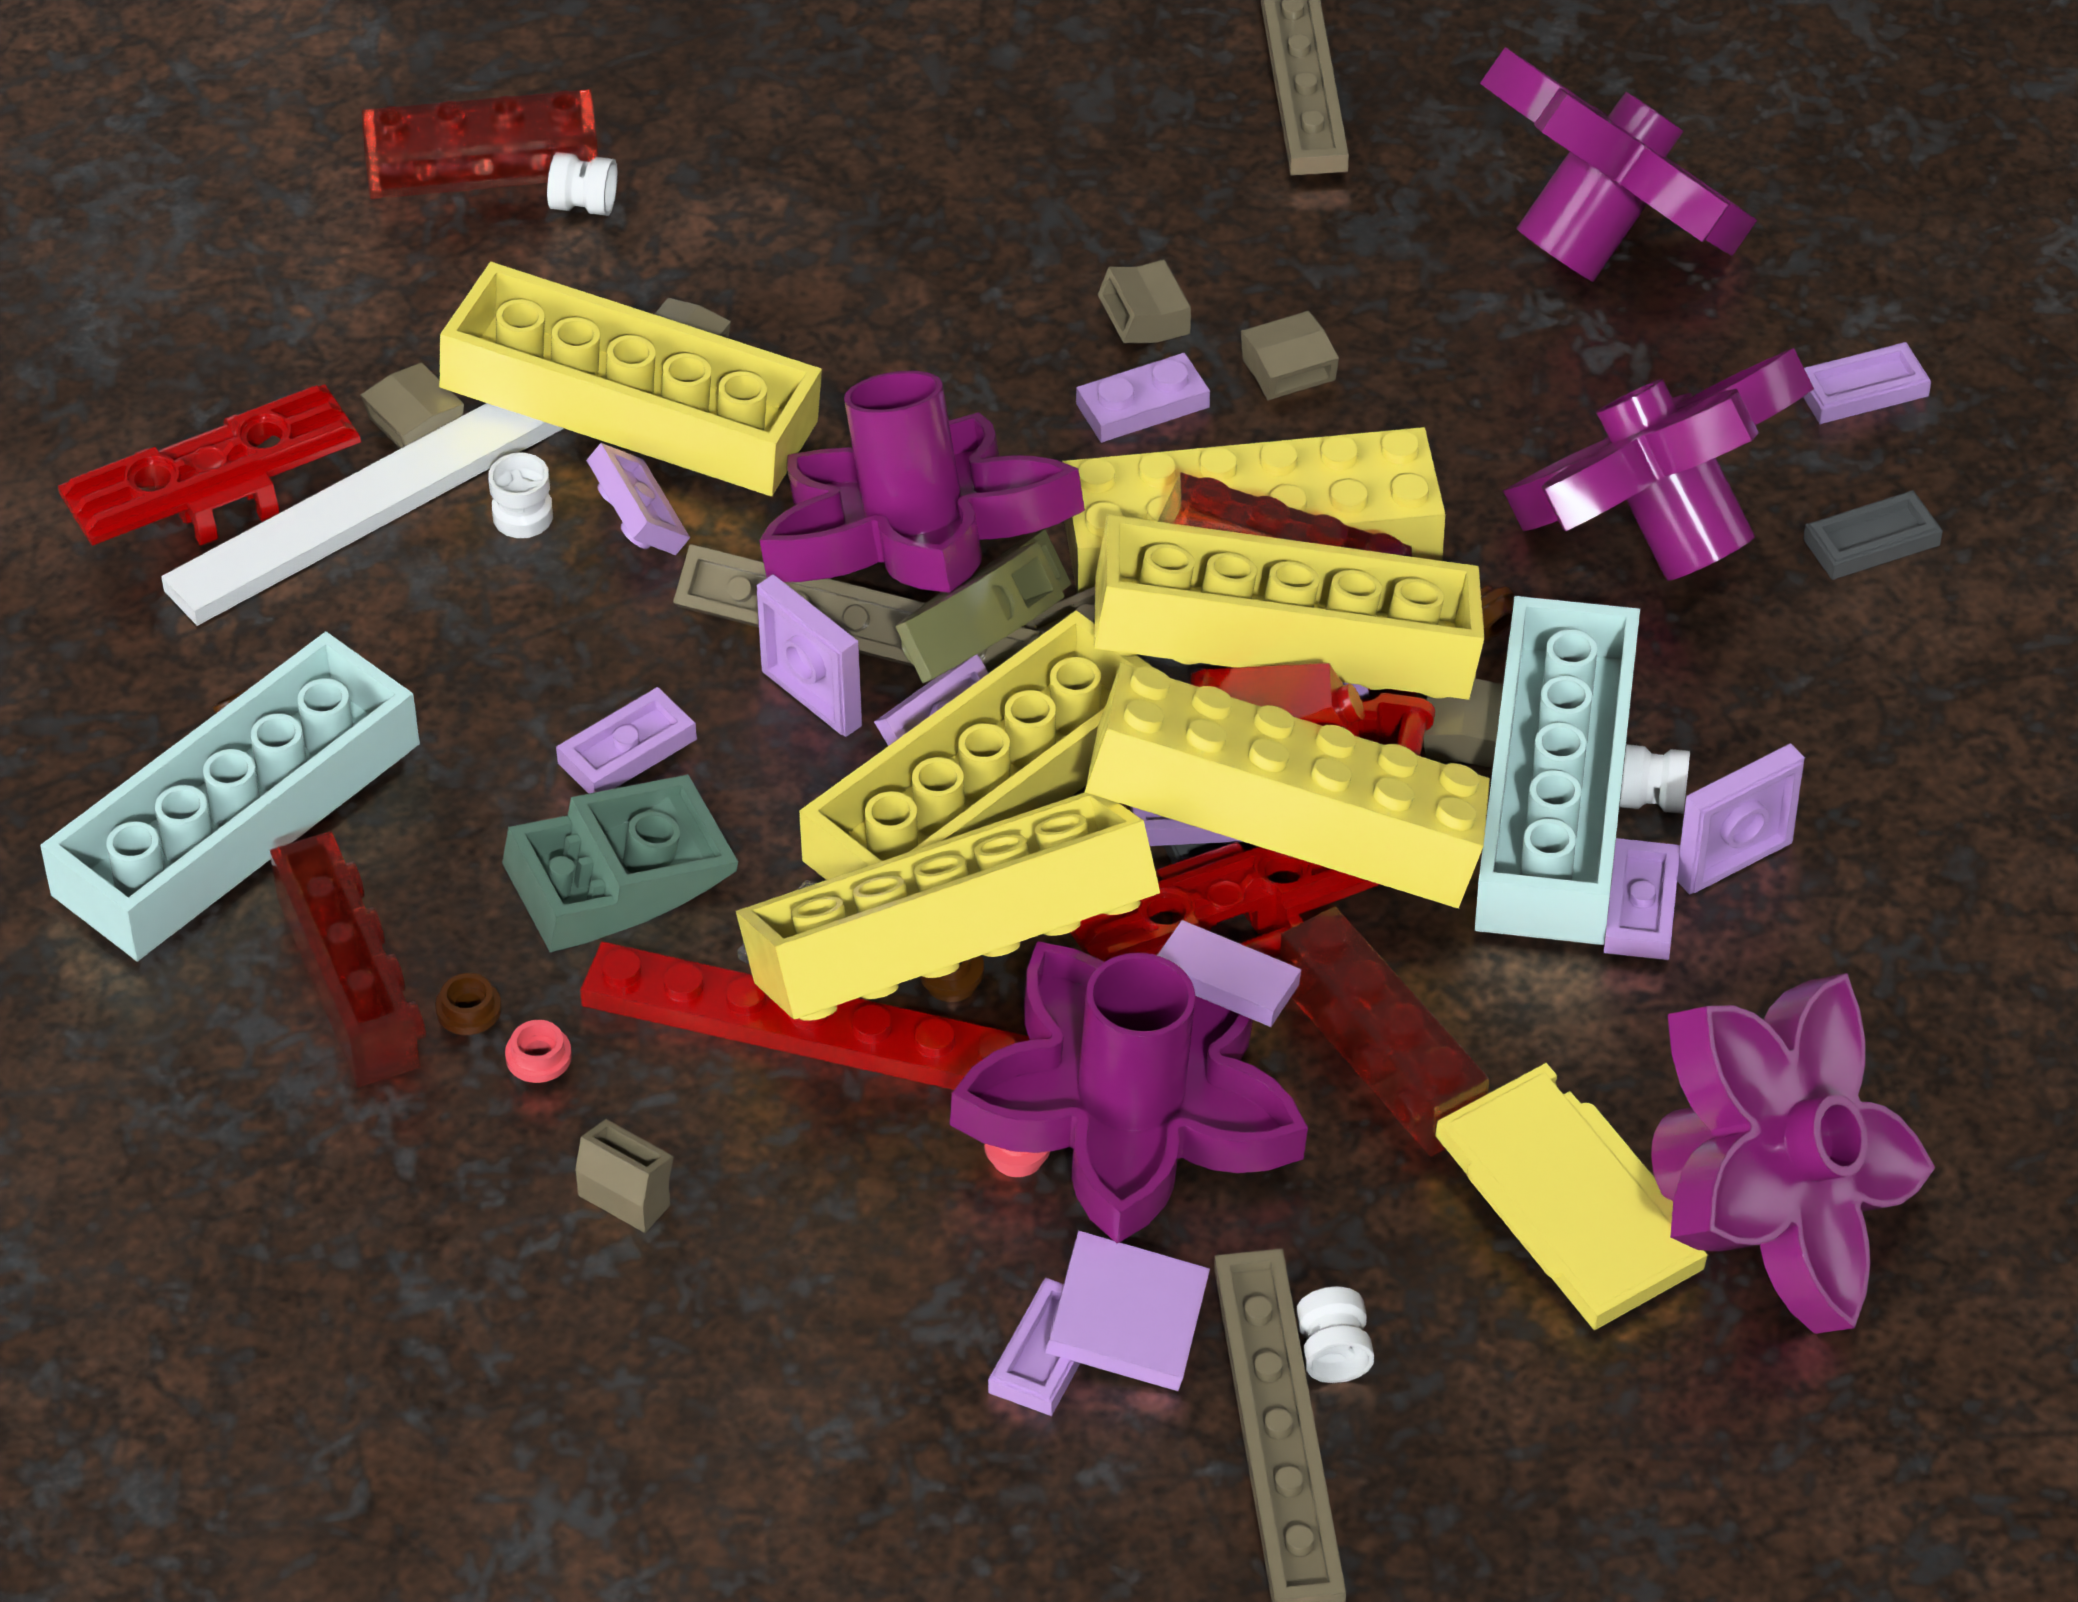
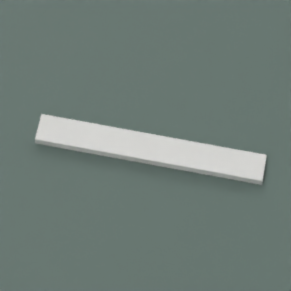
[161,403,564,626]

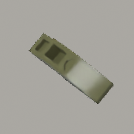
[895,529,1071,683]

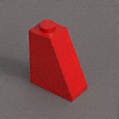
[1191,663,1365,737]

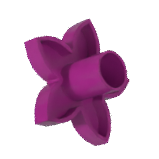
[1480,47,1757,282]
[1503,348,1814,581]
[759,371,1085,593]
[950,941,1308,1243]
[1651,973,1935,1334]

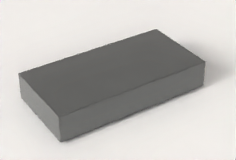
[1803,490,1943,580]

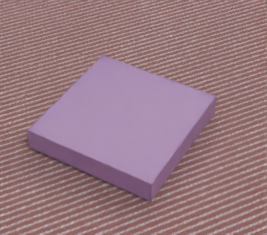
[757,574,862,737]
[1677,743,1805,895]
[1045,1231,1210,1391]

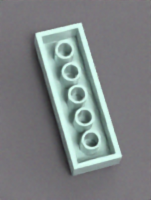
[1475,596,1640,945]
[40,631,420,962]

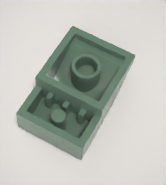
[502,775,738,952]

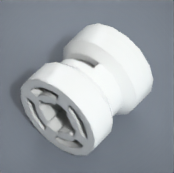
[547,152,618,216]
[489,453,553,538]
[1620,744,1690,814]
[1296,1286,1374,1383]

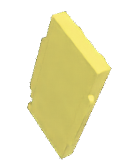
[1435,1063,1707,1331]

